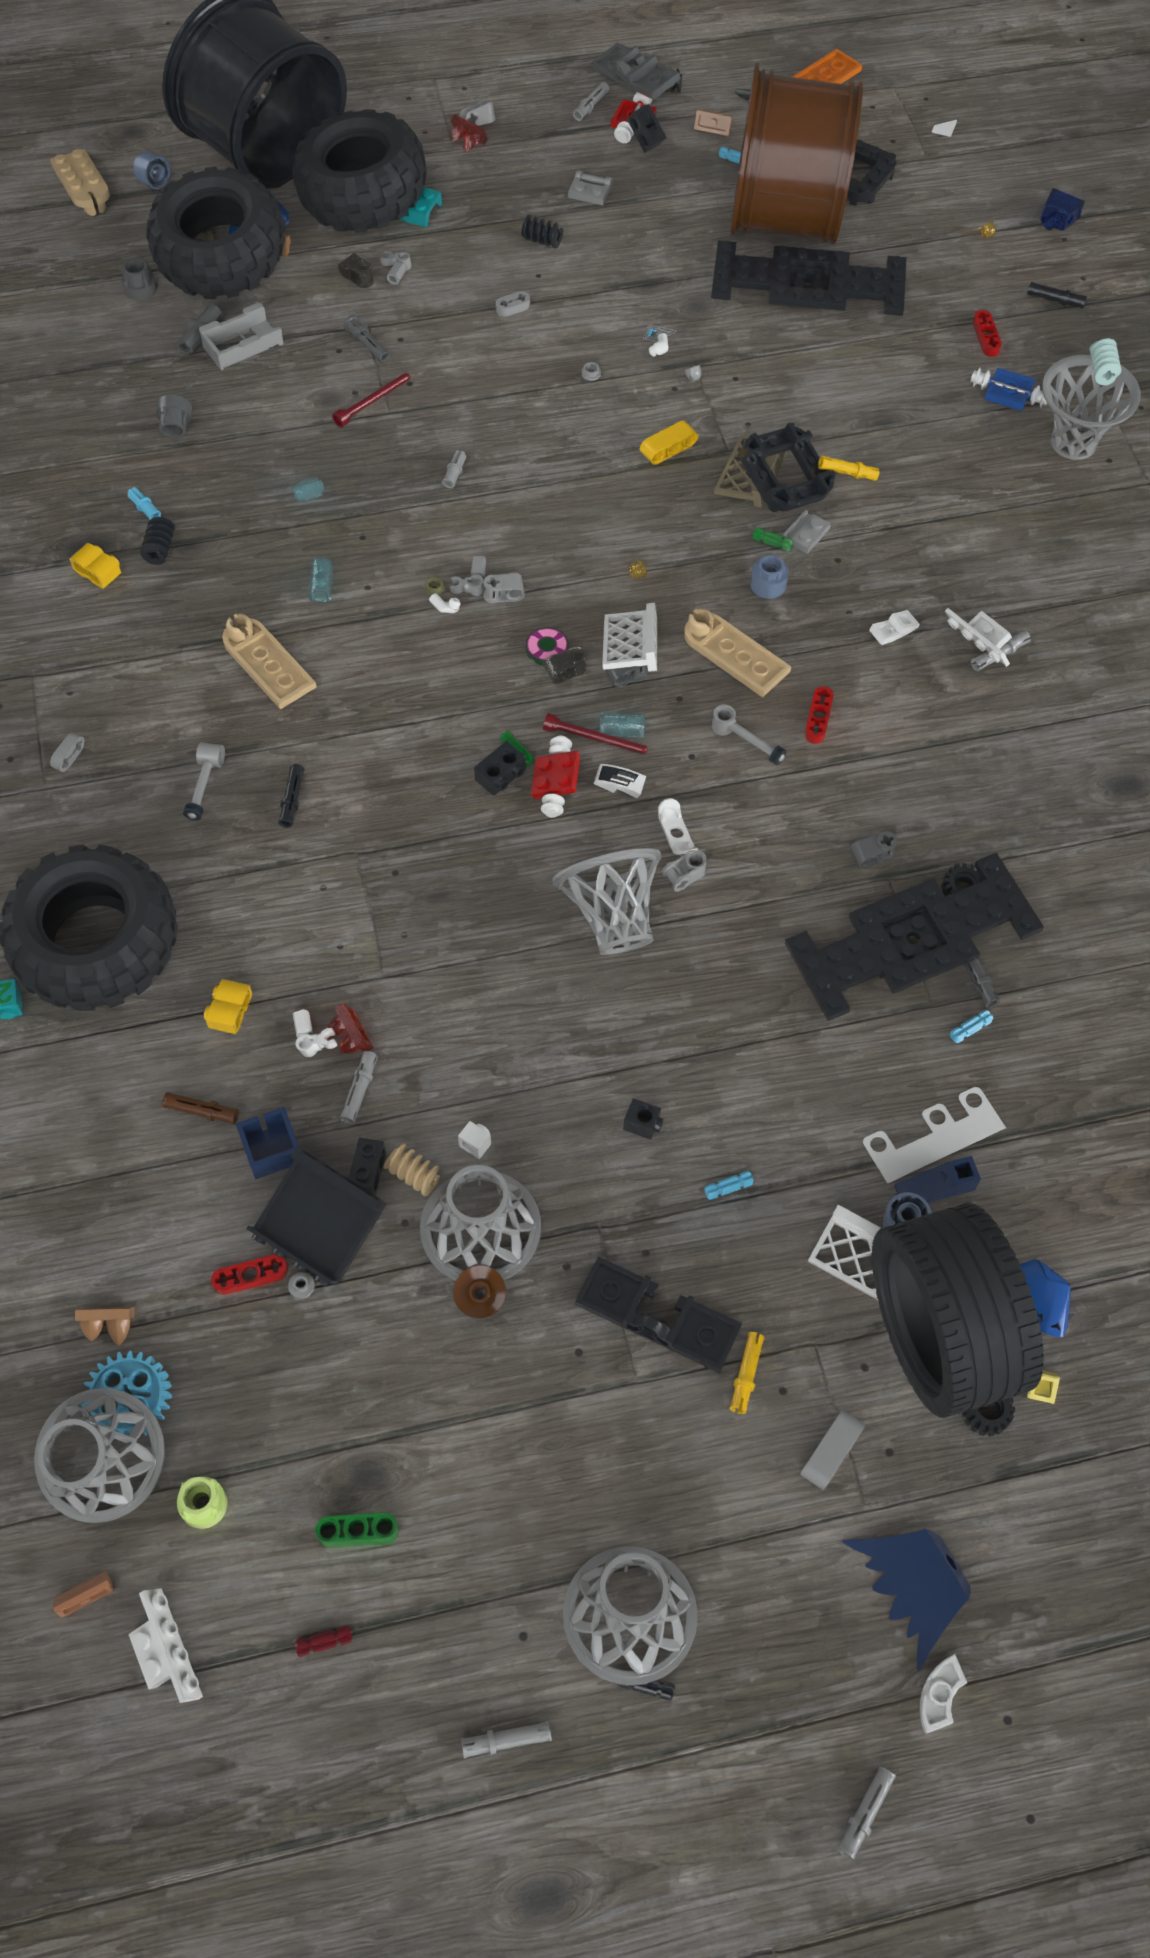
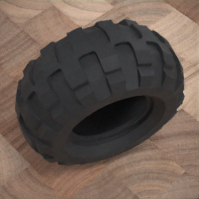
[292,109,427,233]
[146,166,285,299]
[0,844,178,1011]

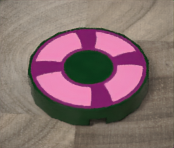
[526,627,569,666]

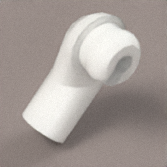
[649,333,668,357]
[429,593,461,613]

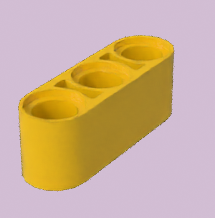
[639,420,699,465]

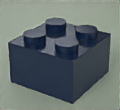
[236,1106,300,1180]

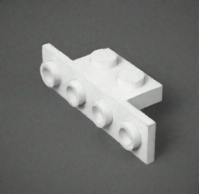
[945,608,1012,667]
[129,1588,203,1703]

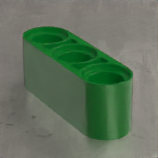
[315,1513,399,1548]

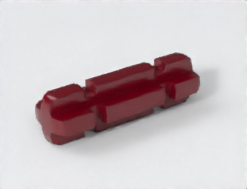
[295,1625,352,1657]

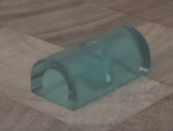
[309,558,333,601]
[600,712,645,737]

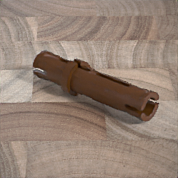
[162,1092,239,1124]

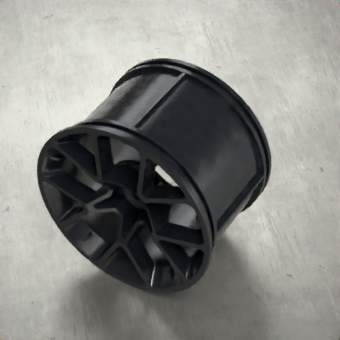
[162,0,347,188]

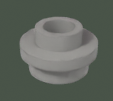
[581,362,601,381]
[288,1272,315,1299]

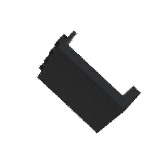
[246,1148,387,1286]

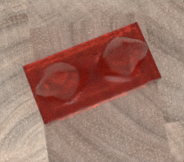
[451,114,488,152]
[328,1003,374,1053]

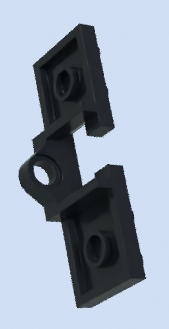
[575,1257,742,1373]

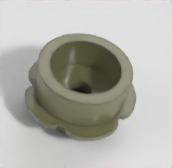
[424,577,445,596]

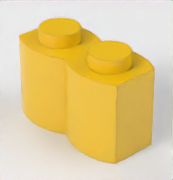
[69,543,121,589]
[204,979,252,1034]

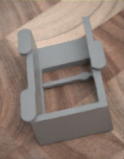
[199,303,283,371]

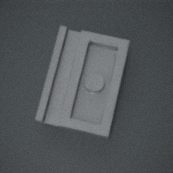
[783,510,831,554]

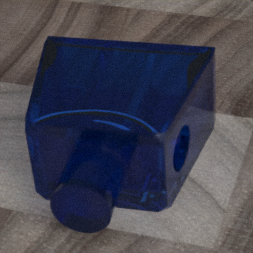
[1040,188,1085,231]

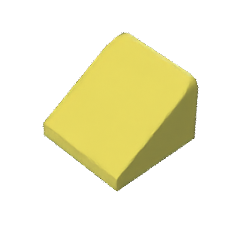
[1027,1370,1060,1404]

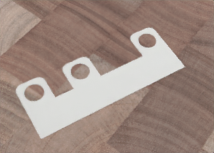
[863,1087,1006,1183]

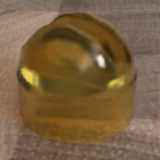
[979,221,996,238]
[629,560,647,579]

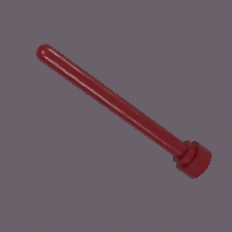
[332,373,410,428]
[543,713,648,754]

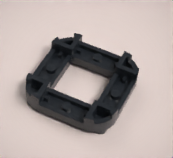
[847,139,896,206]
[738,423,836,512]

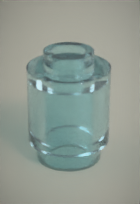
[292,476,325,503]

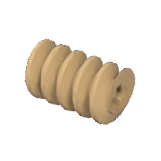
[384,1143,440,1196]

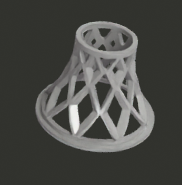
[1042,355,1141,460]
[552,848,662,955]
[420,1165,541,1281]
[34,1388,165,1523]
[563,1547,698,1685]

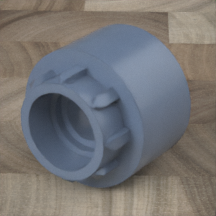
[133,151,171,189]
[750,555,789,599]
[883,1192,932,1227]

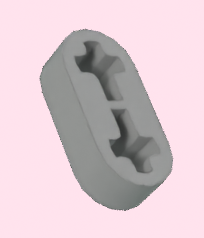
[495,291,530,317]
[50,733,85,772]

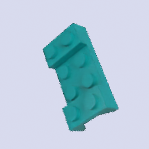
[400,187,442,227]

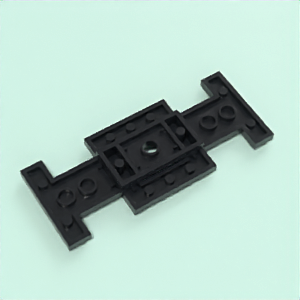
[711,240,907,316]
[785,852,1044,1021]

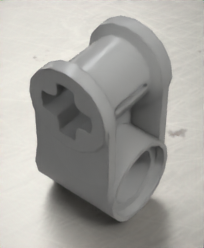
[459,100,496,128]
[483,573,525,604]
[661,850,706,892]

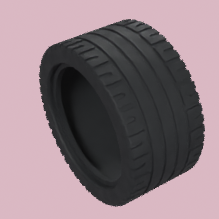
[871,1203,1044,1418]

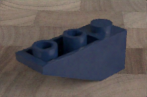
[894,1156,981,1203]

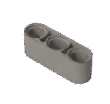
[800,1409,866,1491]

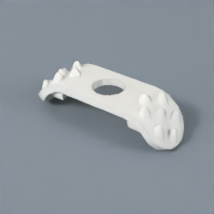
[658,798,698,857]

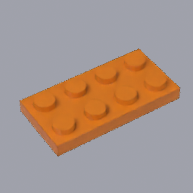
[792,49,862,84]

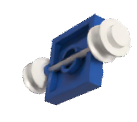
[970,367,1047,411]

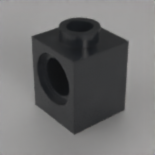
[623,1098,664,1140]

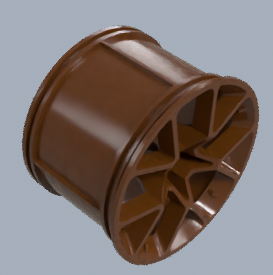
[730,63,863,245]

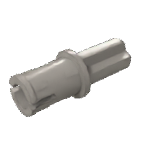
[442,450,466,489]

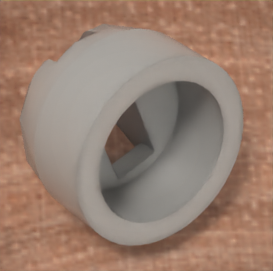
[685,365,701,381]

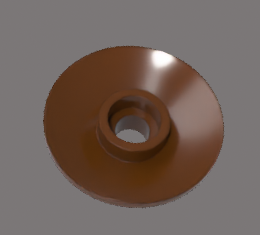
[453,1265,506,1319]

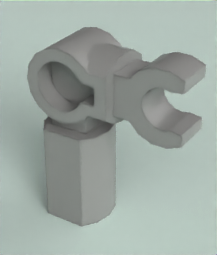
[380,251,412,285]
[450,556,487,596]

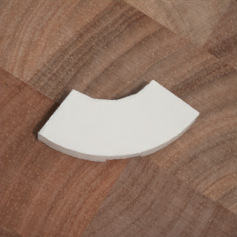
[920,1654,967,1734]

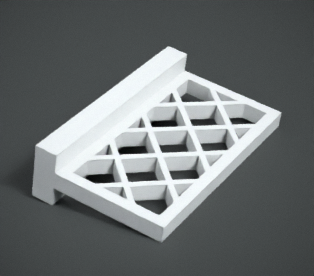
[602,603,657,671]
[808,1205,881,1301]

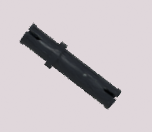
[1027,282,1087,309]
[278,764,304,828]

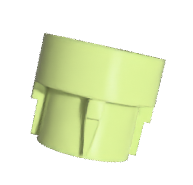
[177,1477,228,1529]

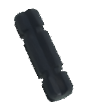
[618,1670,675,1701]

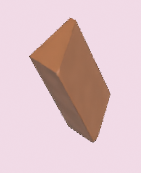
[53,1571,115,1617]

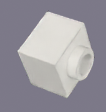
[458,1121,491,1159]

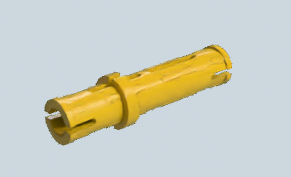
[818,455,879,481]
[729,1332,765,1414]

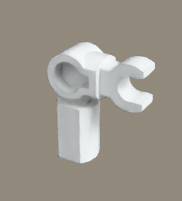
[293,1009,338,1057]

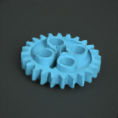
[81,1351,172,1440]

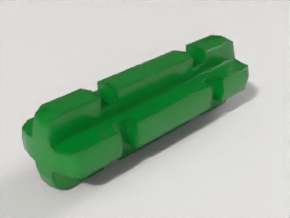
[753,528,793,552]
[500,730,534,767]

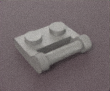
[568,170,613,205]

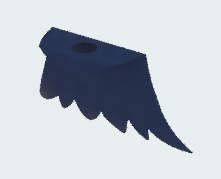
[842,1528,971,1671]

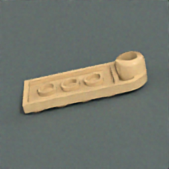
[50,149,110,216]
[684,608,791,698]
[222,613,317,709]

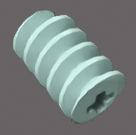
[1090,338,1122,385]

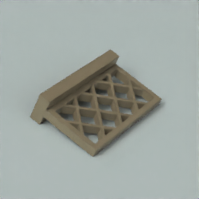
[714,434,788,508]

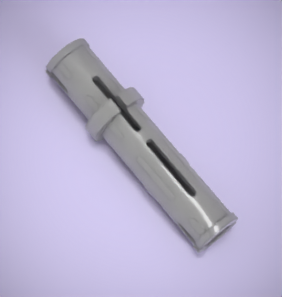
[573,82,609,121]
[971,630,1031,672]
[339,1051,378,1125]
[461,1721,552,1759]
[837,1766,896,1861]

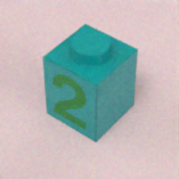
[0,979,23,1020]

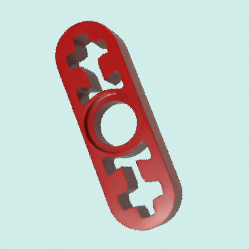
[973,310,1002,357]
[805,686,834,744]
[211,1254,288,1295]

